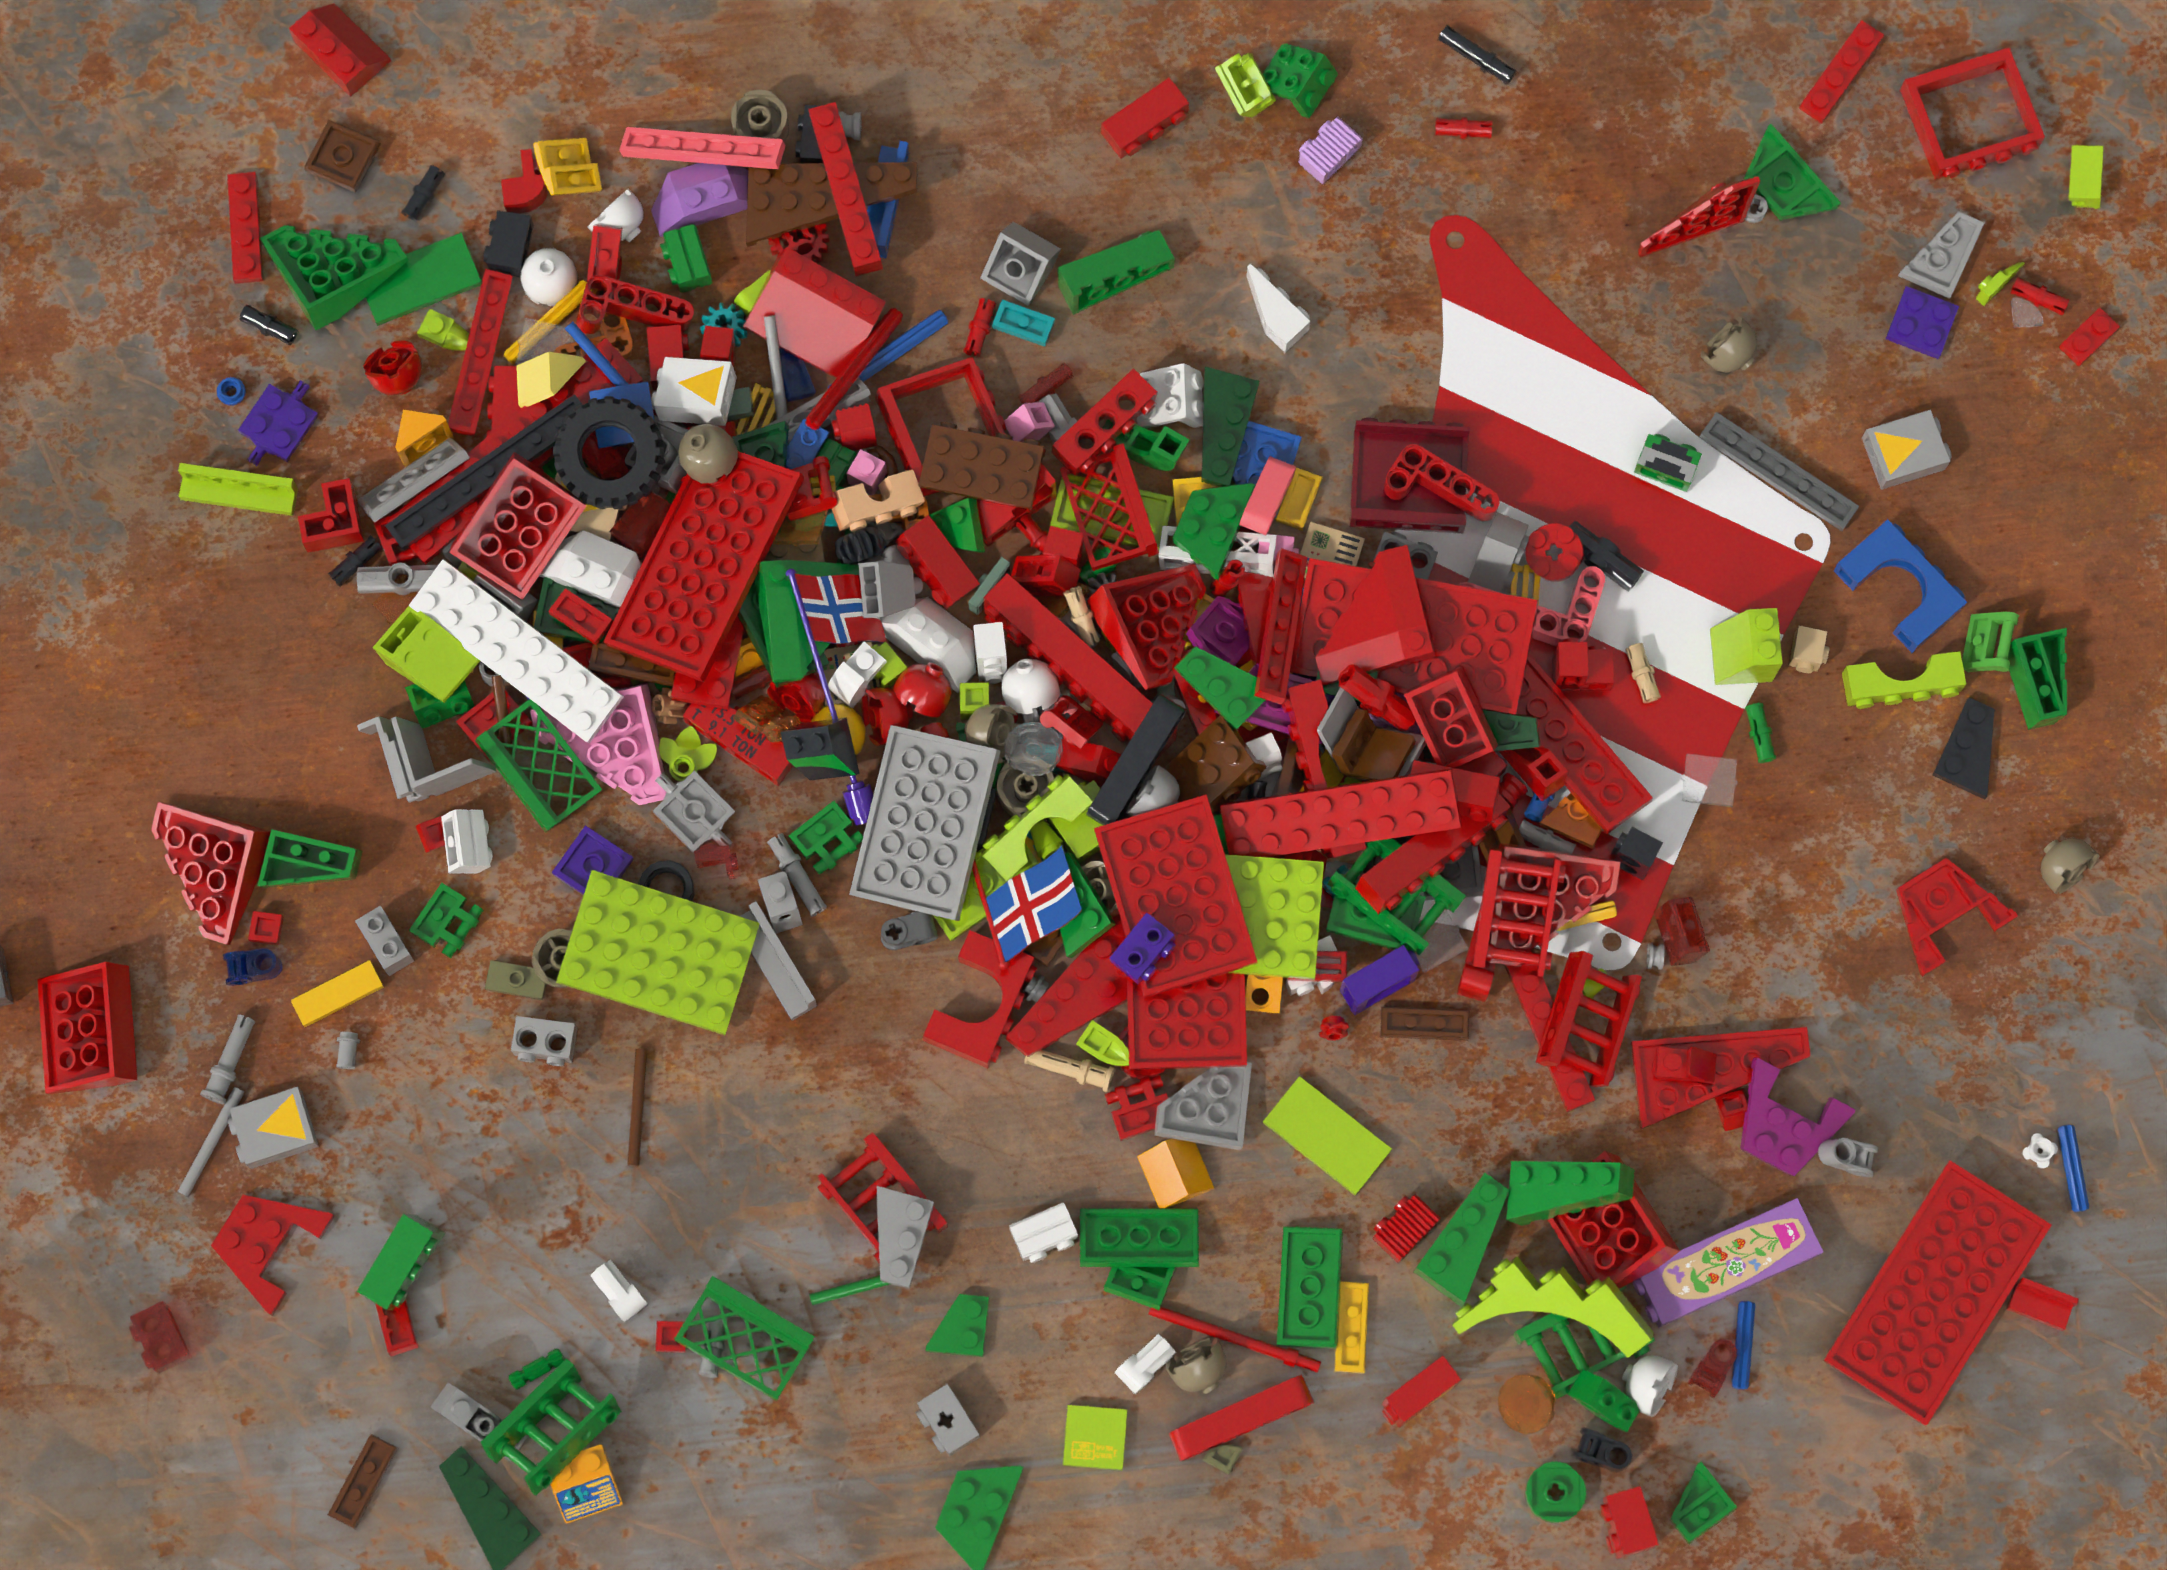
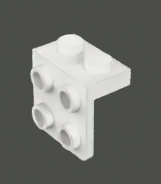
[1137,363,1204,429]

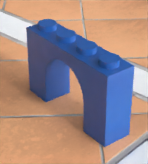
[1833,520,1967,653]

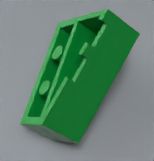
[2008,628,2067,730]

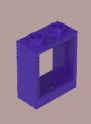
[1340,945,1420,1016]

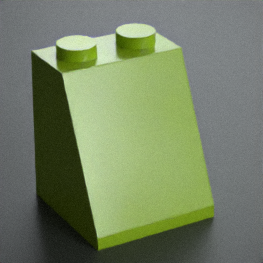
[1710,608,1783,685]

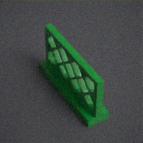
[475,699,602,833]
[674,1276,815,1401]

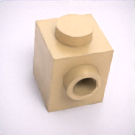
[1789,626,1829,673]

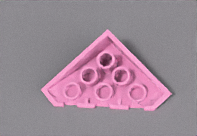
[530,683,667,805]

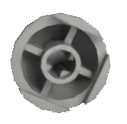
[1126,765,1180,817]

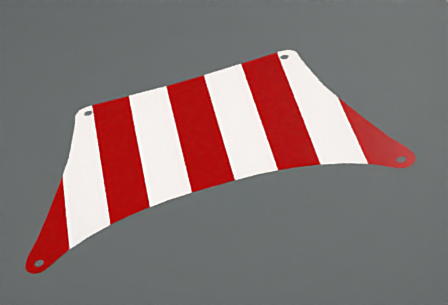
[1234,215,1830,970]

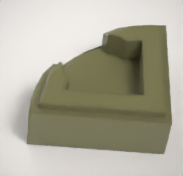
[1203,1444,1243,1475]

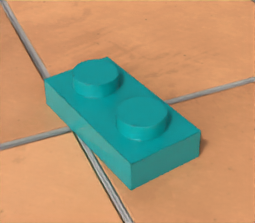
[992,300,1055,347]

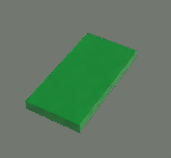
[366,233,482,326]
[1080,1208,1199,1267]
[1277,1226,1343,1348]

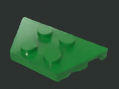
[1744,124,1841,220]
[1173,483,1255,580]
[935,1466,1023,1570]

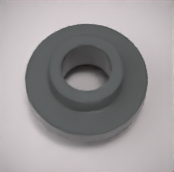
[1023,974,1049,1002]

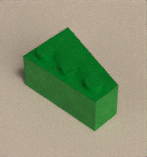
[258,829,363,888]
[357,1214,445,1310]

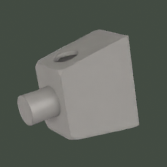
[858,561,923,618]
[758,871,803,934]

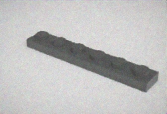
[1699,412,1859,532]

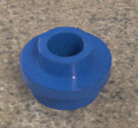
[217,377,246,406]

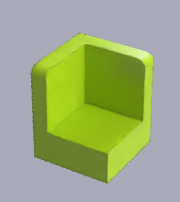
[960,683,989,720]

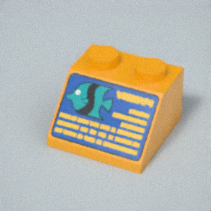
[551,1444,623,1524]

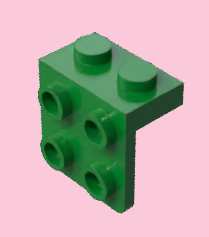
[1262,43,1338,118]

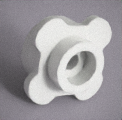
[2022,1133,2058,1169]

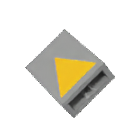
[1862,410,1951,490]
[228,1087,319,1169]

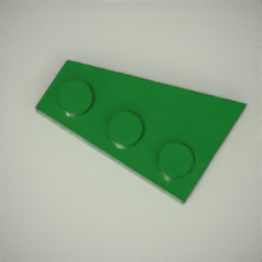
[1174,646,1265,729]

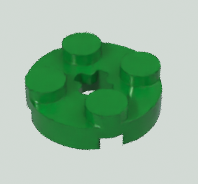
[1525,1462,1586,1523]

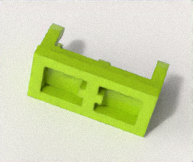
[1215,53,1276,118]
[2069,145,2104,209]

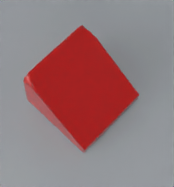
[1714,1089,1748,1131]

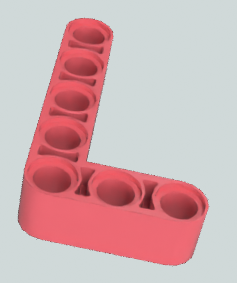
[1459,566,1605,647]

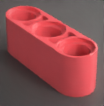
[1239,456,1296,535]

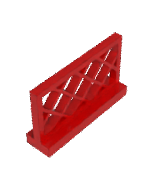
[1059,443,1159,571]

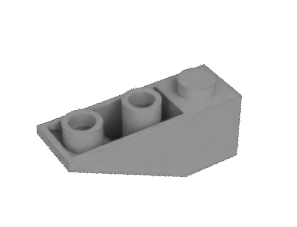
[431,1383,527,1462]

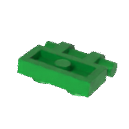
[789,801,863,875]
[409,883,484,959]

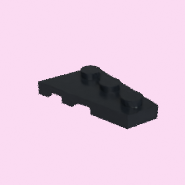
[1932,697,1995,800]

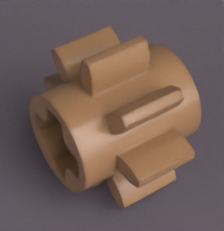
[651,688,687,724]

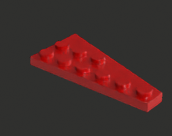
[1006,914,1128,1057]
[1631,1027,1811,1130]

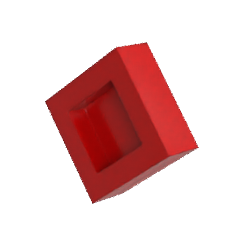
[415,815,445,853]
[248,911,284,945]
[655,1321,687,1353]

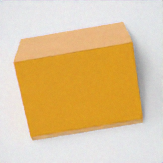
[396,410,454,467]
[1137,1139,1214,1209]

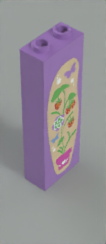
[1632,1198,1823,1328]

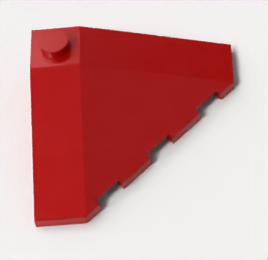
[1638,176,1760,257]
[1315,545,1436,686]
[1087,564,1206,690]
[151,802,271,945]
[1487,843,1620,966]

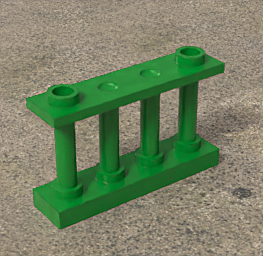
[1327,838,1466,956]
[1513,1286,1655,1399]
[480,1359,622,1496]

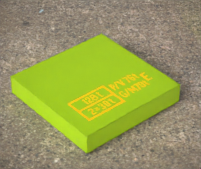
[1063,1405,1127,1471]

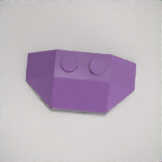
[651,163,748,237]

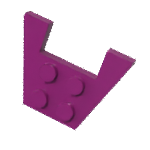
[1740,1058,1856,1176]

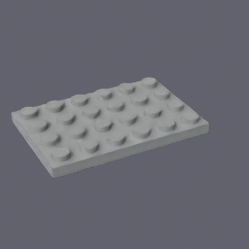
[849,725,1001,921]

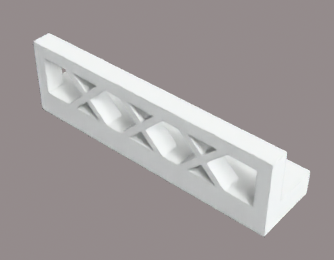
[1158,526,1277,577]

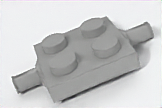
[653,771,735,853]

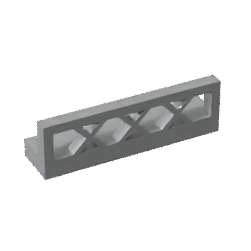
[765,377,871,444]
[740,901,817,1021]

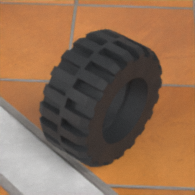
[553,396,665,510]

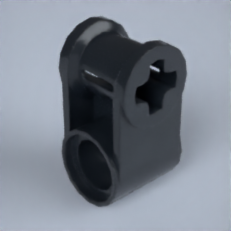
[1572,1427,1632,1472]

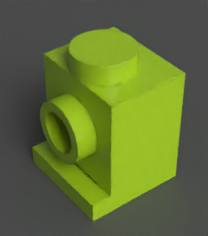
[871,642,907,688]

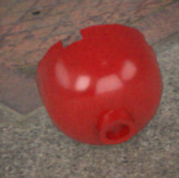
[363,340,422,395]
[892,663,952,717]
[767,672,826,723]
[861,687,913,746]

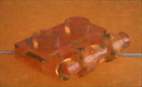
[733,695,800,742]

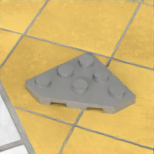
[1154,1062,1252,1150]

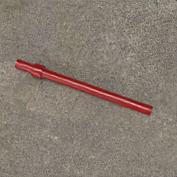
[1148,1307,1322,1373]

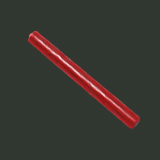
[805,308,903,430]

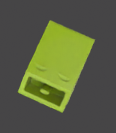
[373,606,480,703]

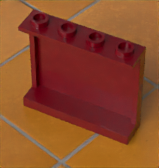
[1349,417,1470,534]

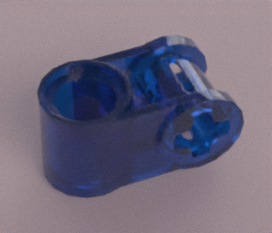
[223,948,282,986]

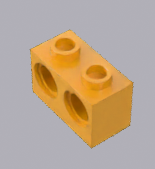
[1245,974,1283,1013]

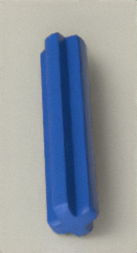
[2058,1125,2089,1212]
[1732,1301,1756,1390]

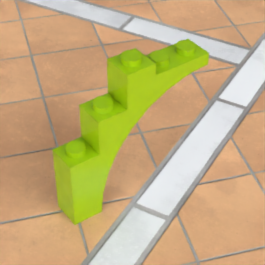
[1452,1256,1654,1358]

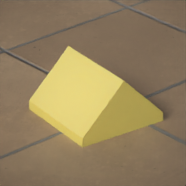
[517,352,586,408]

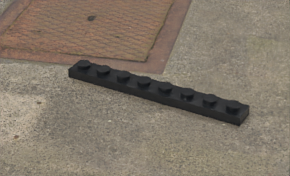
[385,394,582,551]

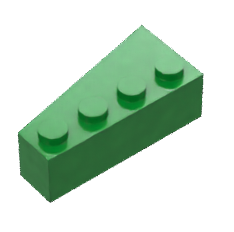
[1058,230,1175,315]
[1506,1161,1635,1226]
[1414,1173,1509,1307]

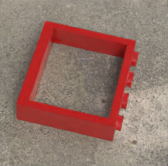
[1900,48,2045,179]
[875,357,1006,497]

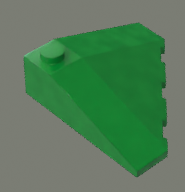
[260,225,409,331]
[755,560,859,682]

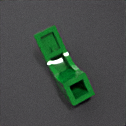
[1102,419,1190,471]

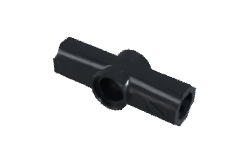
[1569,521,1644,592]

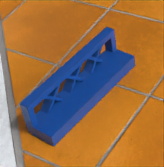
[867,141,909,258]

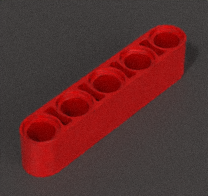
[1169,1374,1314,1461]

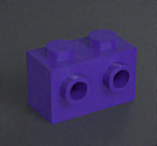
[1109,913,1176,984]

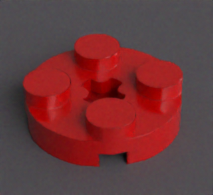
[1525,523,1584,582]

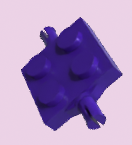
[238,380,318,466]

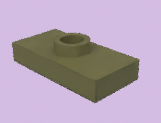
[485,960,546,1000]

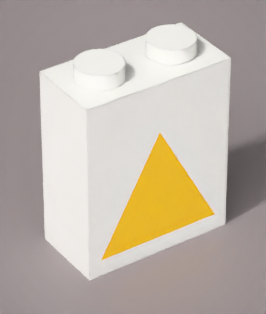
[651,357,737,426]

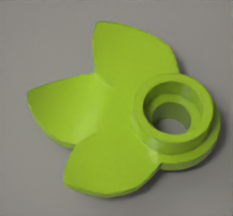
[659,726,717,782]

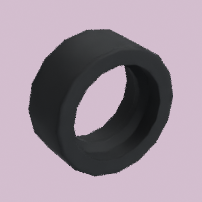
[638,860,695,901]

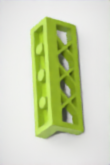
[178,463,298,516]

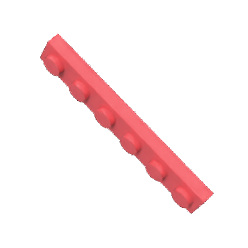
[619,127,786,169]

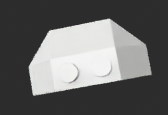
[539,530,641,608]
[880,597,976,693]

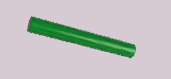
[809,1275,890,1306]

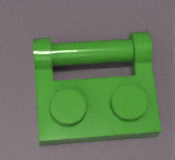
[1962,612,2019,672]

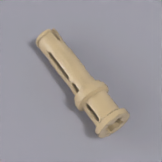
[1024,1050,1115,1092]

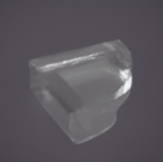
[2011,298,2044,328]

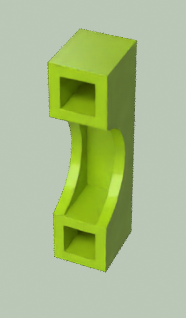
[1842,651,1966,709]
[981,774,1093,881]

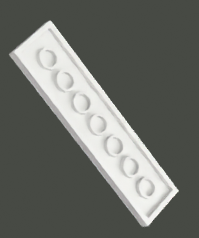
[409,560,624,743]

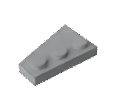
[1898,212,1984,299]
[877,1186,934,1289]

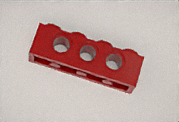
[1051,368,1157,476]

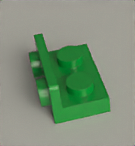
[405,680,475,728]

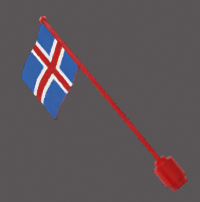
[920,722,1082,970]

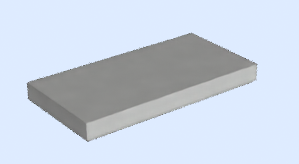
[357,438,470,522]

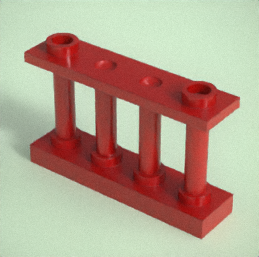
[1472,847,1566,977]
[1535,951,1642,1087]
[817,1132,948,1264]

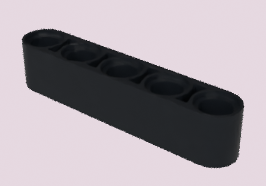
[1086,694,1186,826]

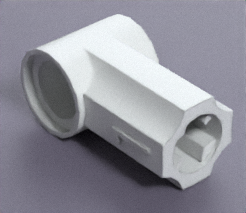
[591,1260,648,1322]
[1115,1334,1176,1394]

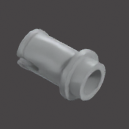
[336,1032,360,1069]

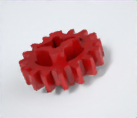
[768,224,830,262]

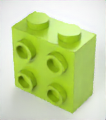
[1046,780,1121,864]

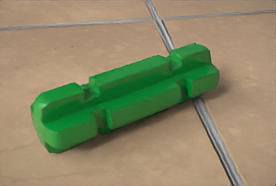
[508,1348,565,1389]

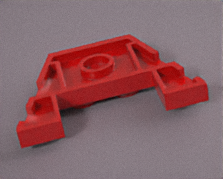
[1896,858,2018,977]
[211,1195,335,1316]

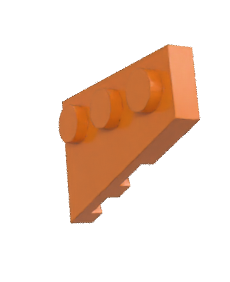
[1540,793,1602,849]

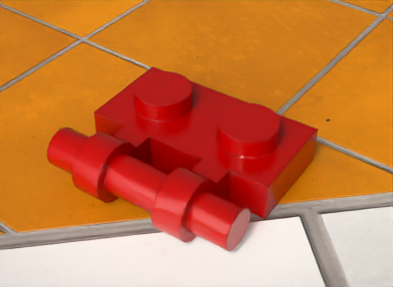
[1104,1075,1168,1141]

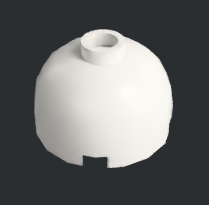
[588,189,644,242]
[521,248,578,306]
[1002,659,1060,714]
[1623,1356,1678,1417]

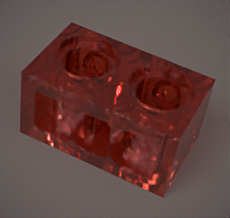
[129,1301,192,1374]

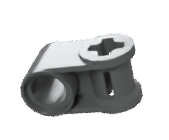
[881,911,939,950]

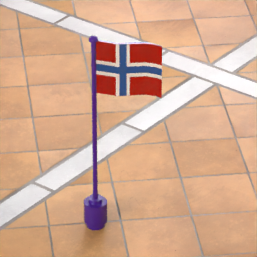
[785,568,887,825]

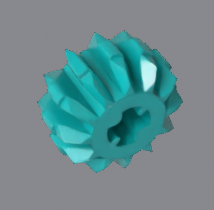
[700,302,748,347]

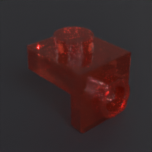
[694,844,739,880]

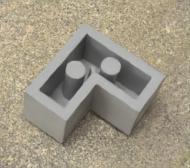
[1468,512,1529,593]

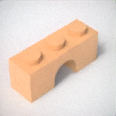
[831,470,925,532]

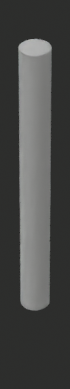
[764,316,787,419]
[178,1087,245,1197]

